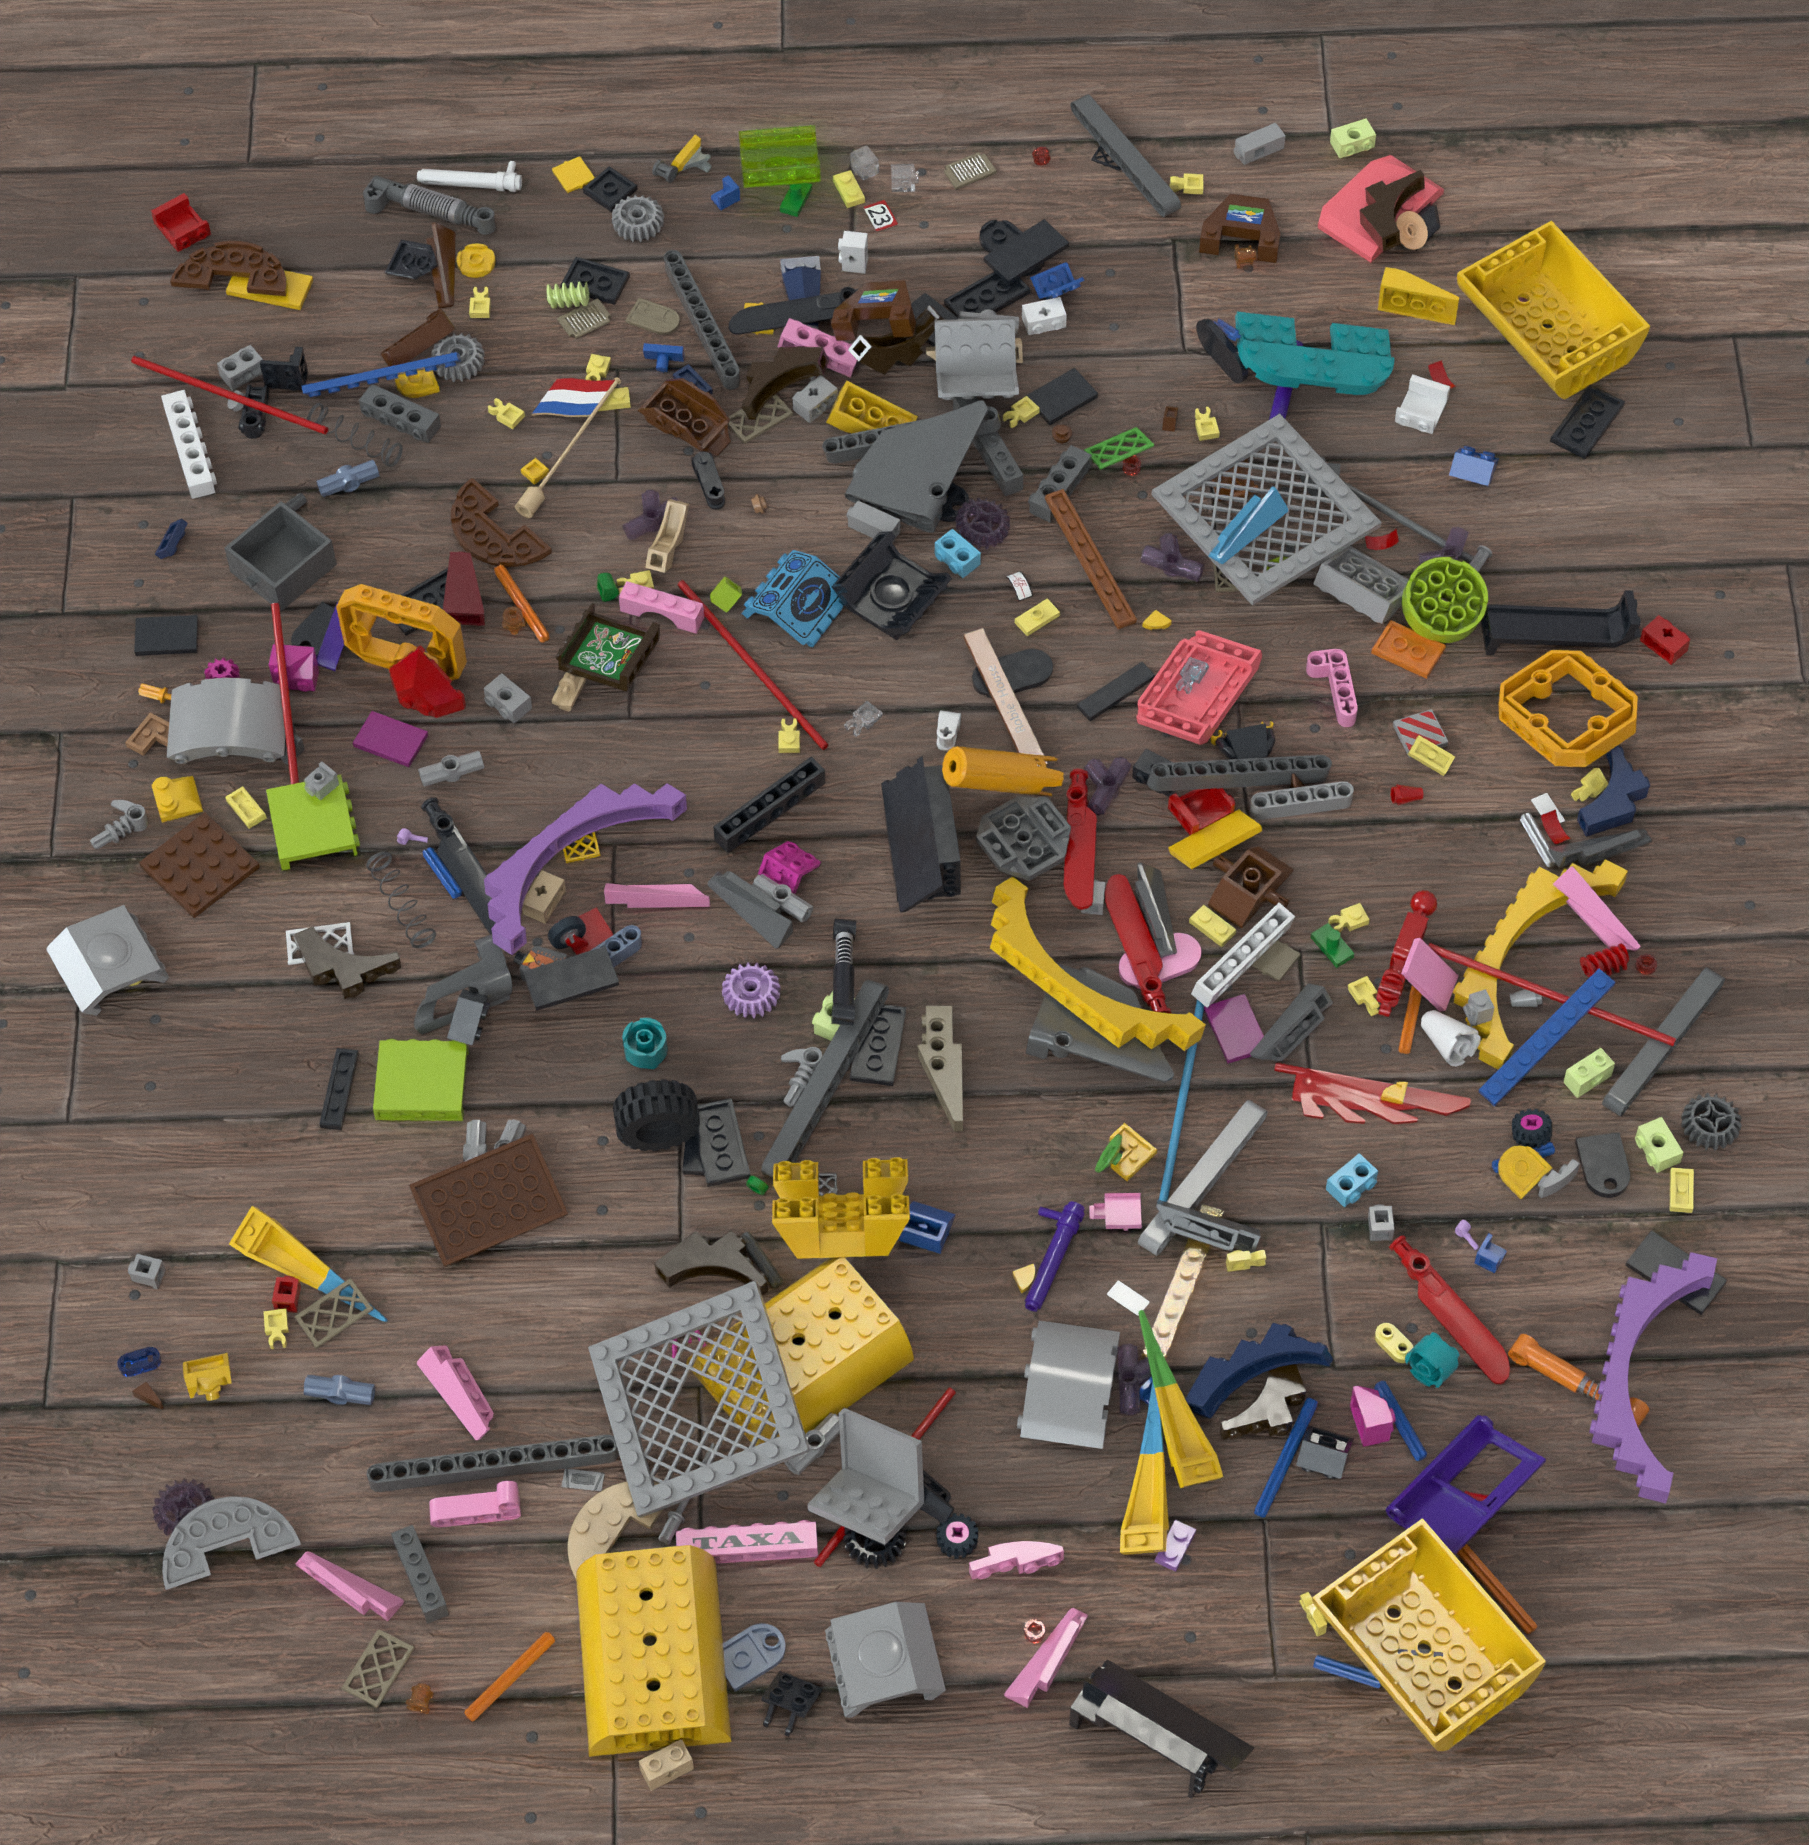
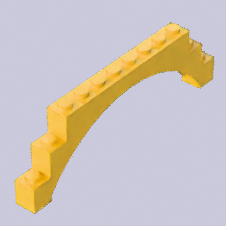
[1453,859,1628,1070]
[990,876,1206,1051]

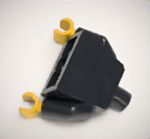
[1210,721,1276,759]

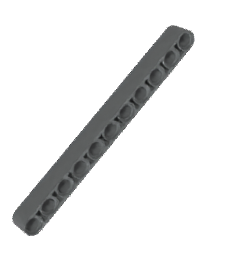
[761,979,889,1178]
[366,1435,619,1492]

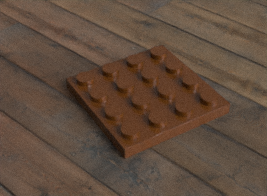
[139,812,260,918]

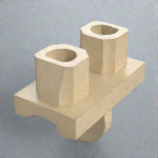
[552,672,586,712]

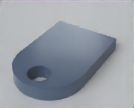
[723,1623,786,1692]

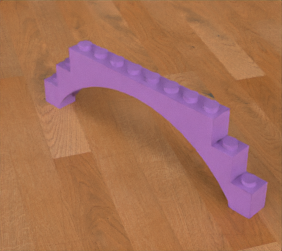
[484,783,687,955]
[1589,1252,1717,1503]

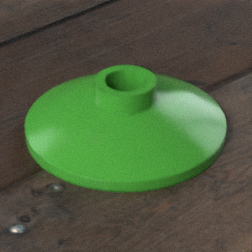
[1095,1134,1122,1173]

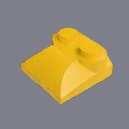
[151,776,203,823]

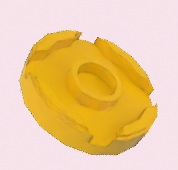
[456,243,496,278]

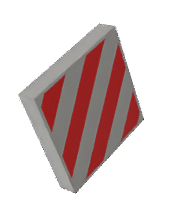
[1393,709,1448,758]

